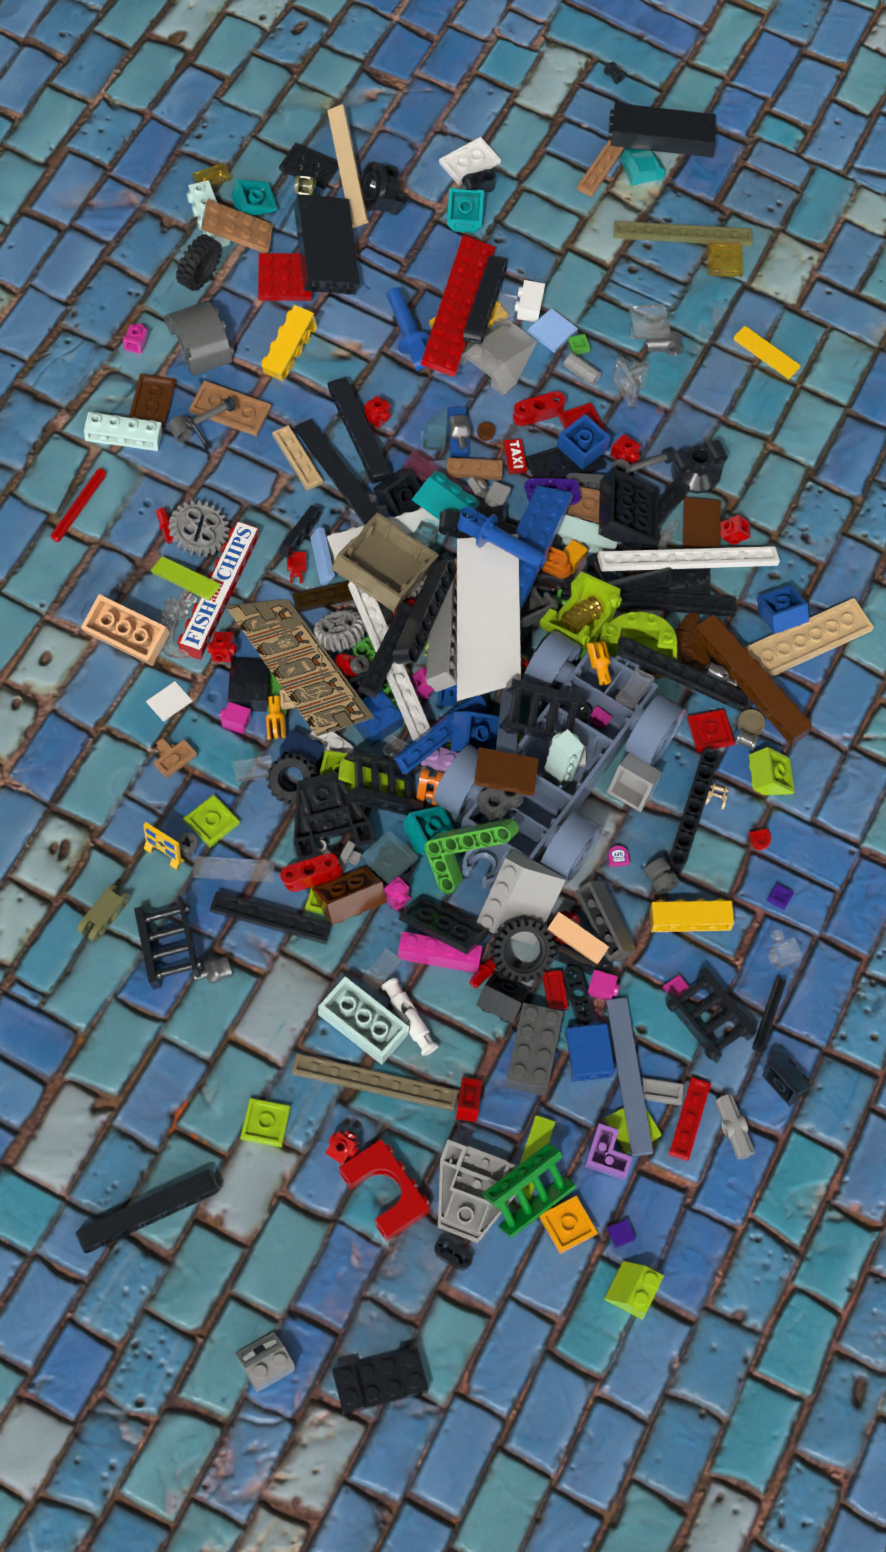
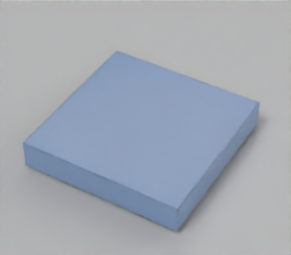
[528,308,578,353]

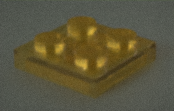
[706,243,743,277]

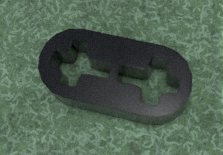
[434,1238,473,1271]

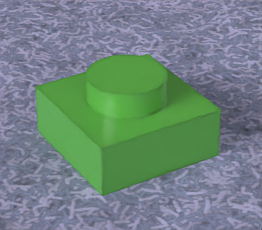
[567,334,590,355]

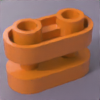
[541,546,572,579]
[416,768,444,806]

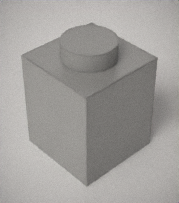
[484,481,511,509]

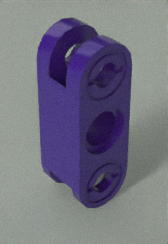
[524,478,581,505]

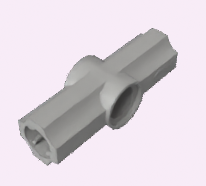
[715,1095,755,1160]

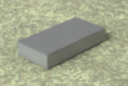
[641,1078,684,1106]

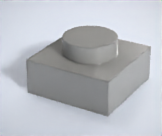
[467,476,489,498]

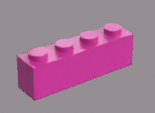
[398,932,482,973]

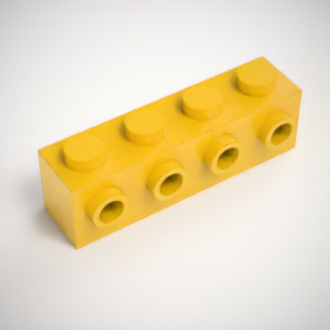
[649,899,734,932]

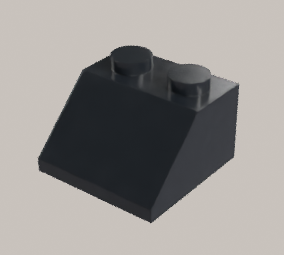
[373,468,421,517]
[476,971,532,1024]
[762,1055,811,1107]

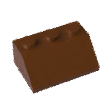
[312,866,387,925]

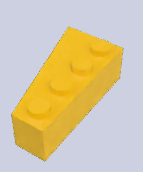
[261,305,318,381]

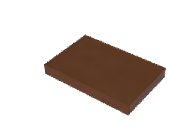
[129,374,176,428]
[682,497,721,549]
[474,747,538,796]

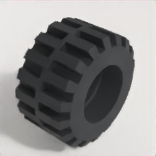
[266,754,319,804]

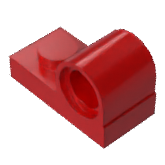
[456,1077,482,1123]

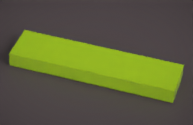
[151,556,220,601]
[338,759,405,798]
[516,1115,555,1201]

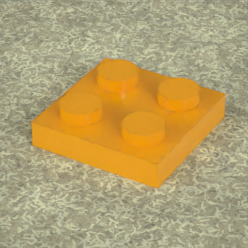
[539,1196,598,1254]

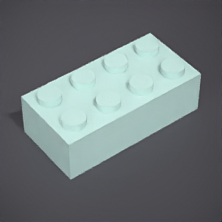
[318,977,409,1065]

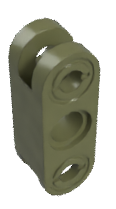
[294,176,317,196]
[77,884,131,942]

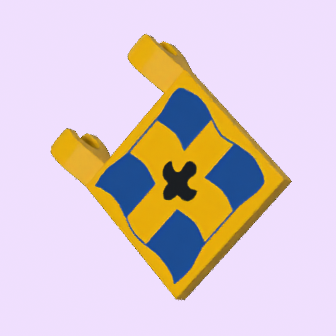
[143,822,184,870]

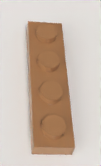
[577,140,624,197]

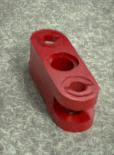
[512,391,565,426]
[280,853,343,892]

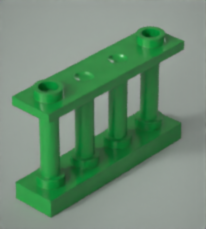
[482,1143,577,1238]

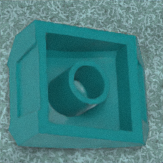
[620,148,665,186]
[231,179,279,216]
[447,188,484,233]
[404,806,456,854]

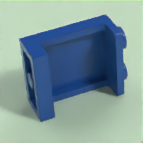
[564,1022,615,1082]

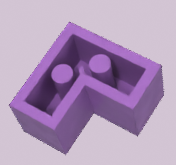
[584,1123,633,1180]

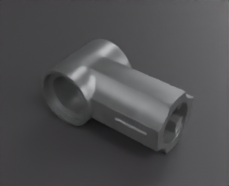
[646,331,683,356]

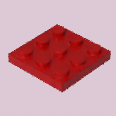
[258,253,312,301]

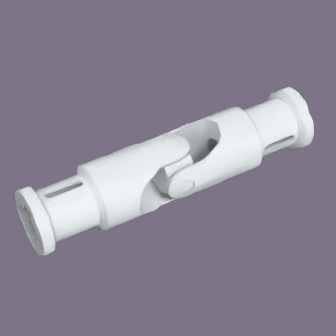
[381,978,438,1056]

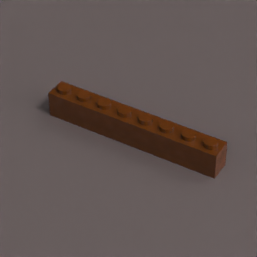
[693,614,812,746]

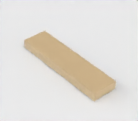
[272,425,323,491]

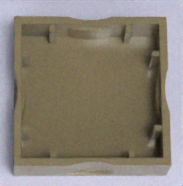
[332,512,439,612]

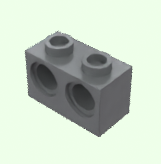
[476,788,524,821]

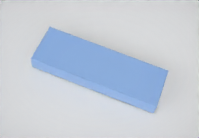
[310,527,335,586]

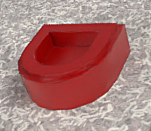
[748,828,771,850]

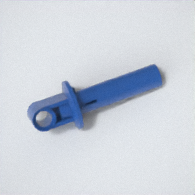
[386,287,430,372]
[457,507,548,570]

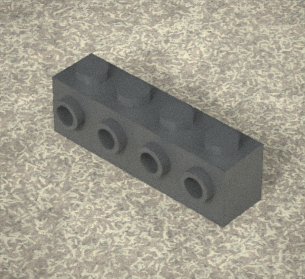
[576,881,637,961]

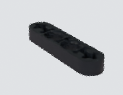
[279,505,322,559]

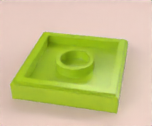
[183,794,240,848]
[240,1098,291,1148]
[604,1107,662,1155]

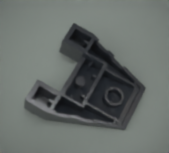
[293,772,377,863]

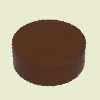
[477,422,495,441]

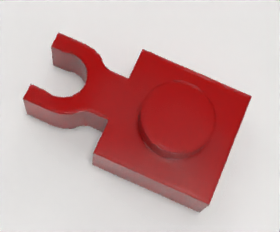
[287,552,306,583]

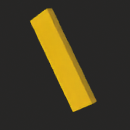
[733,326,801,380]

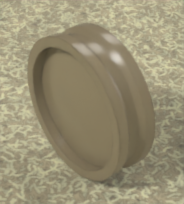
[737,709,765,736]

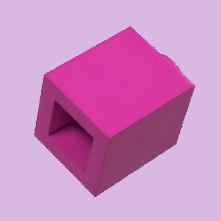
[220,702,251,734]
[588,970,620,1001]

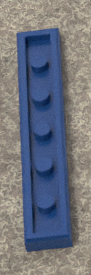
[394,695,488,774]

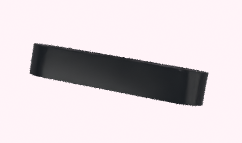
[563,966,594,1024]

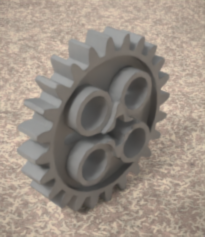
[168,500,230,557]

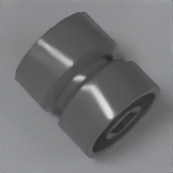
[643,858,680,895]

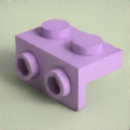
[421,747,459,773]

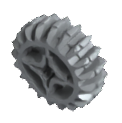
[314,609,366,652]

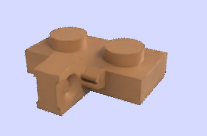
[154,738,197,779]

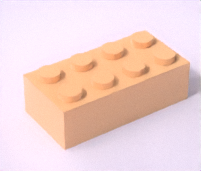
[81,594,171,666]

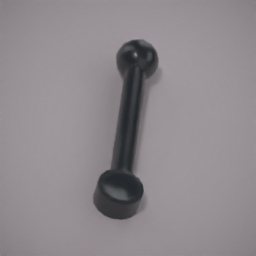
[186,416,211,450]

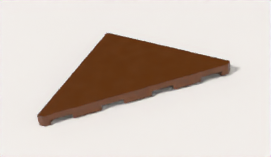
[641,613,710,680]

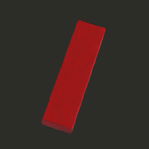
[668,1077,711,1161]

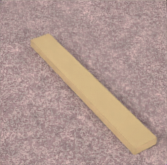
[327,104,369,228]

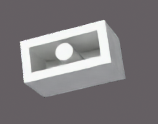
[515,280,545,322]

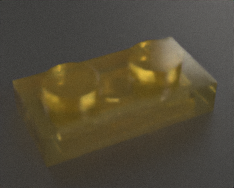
[192,163,231,187]

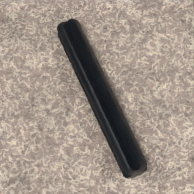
[752,977,786,1052]

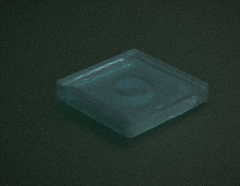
[361,830,418,884]

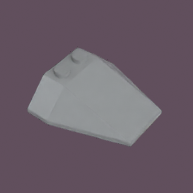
[459,321,537,396]
[438,1139,518,1243]

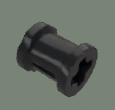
[604,61,626,84]

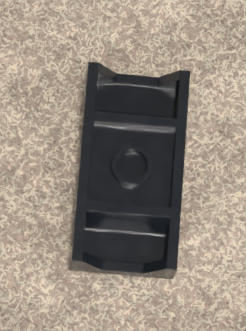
[332,1347,429,1416]

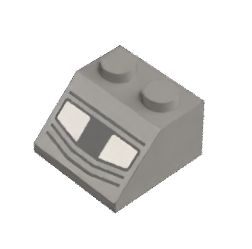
[235,1332,295,1393]

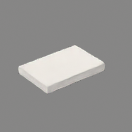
[439,137,501,185]

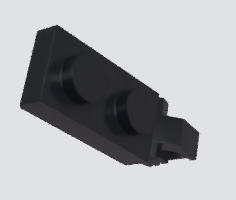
[555,944,612,976]

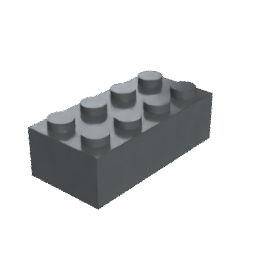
[505,1003,563,1096]

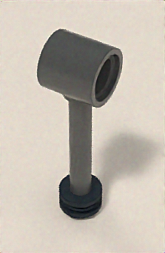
[168,396,236,442]
[612,448,674,475]

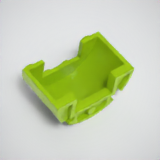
[540,571,622,650]
[600,612,677,660]

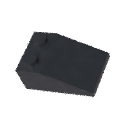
[228,658,270,712]

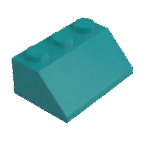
[412,470,481,520]

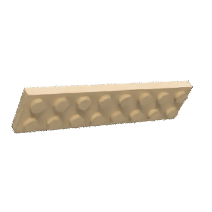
[746,598,874,677]

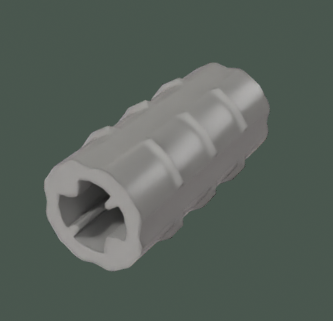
[564,352,602,386]

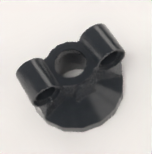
[360,161,407,215]
[671,440,728,494]

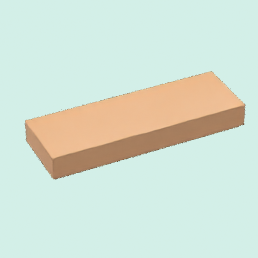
[547,912,609,964]

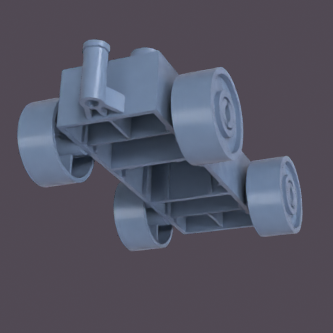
[434,630,686,889]

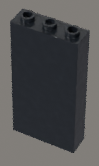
[608,103,716,158]
[294,194,360,295]

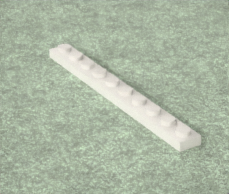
[597,546,780,571]
[348,582,430,742]

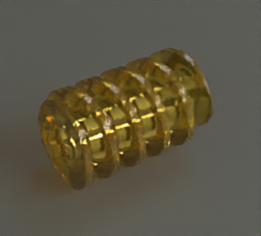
[561,596,603,634]

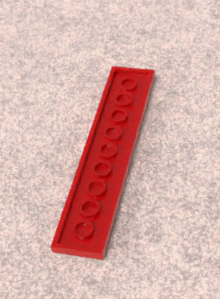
[420,235,496,377]

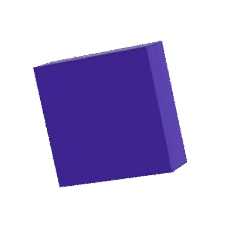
[767,883,794,910]
[607,1220,636,1249]

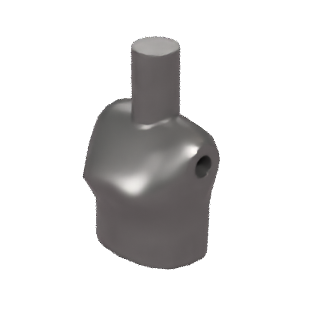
[448,415,471,450]
[703,662,737,687]
[193,956,233,984]

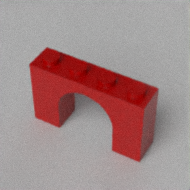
[339,1140,430,1242]

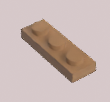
[446,458,502,480]

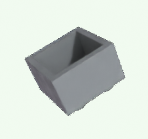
[607,753,663,812]

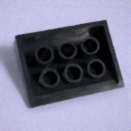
[598,467,659,545]

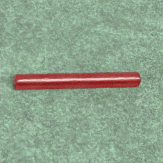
[50,468,106,542]

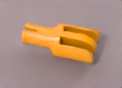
[586,641,612,685]
[266,696,286,740]

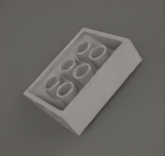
[476,850,567,945]

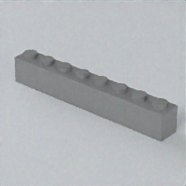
[425,577,457,692]

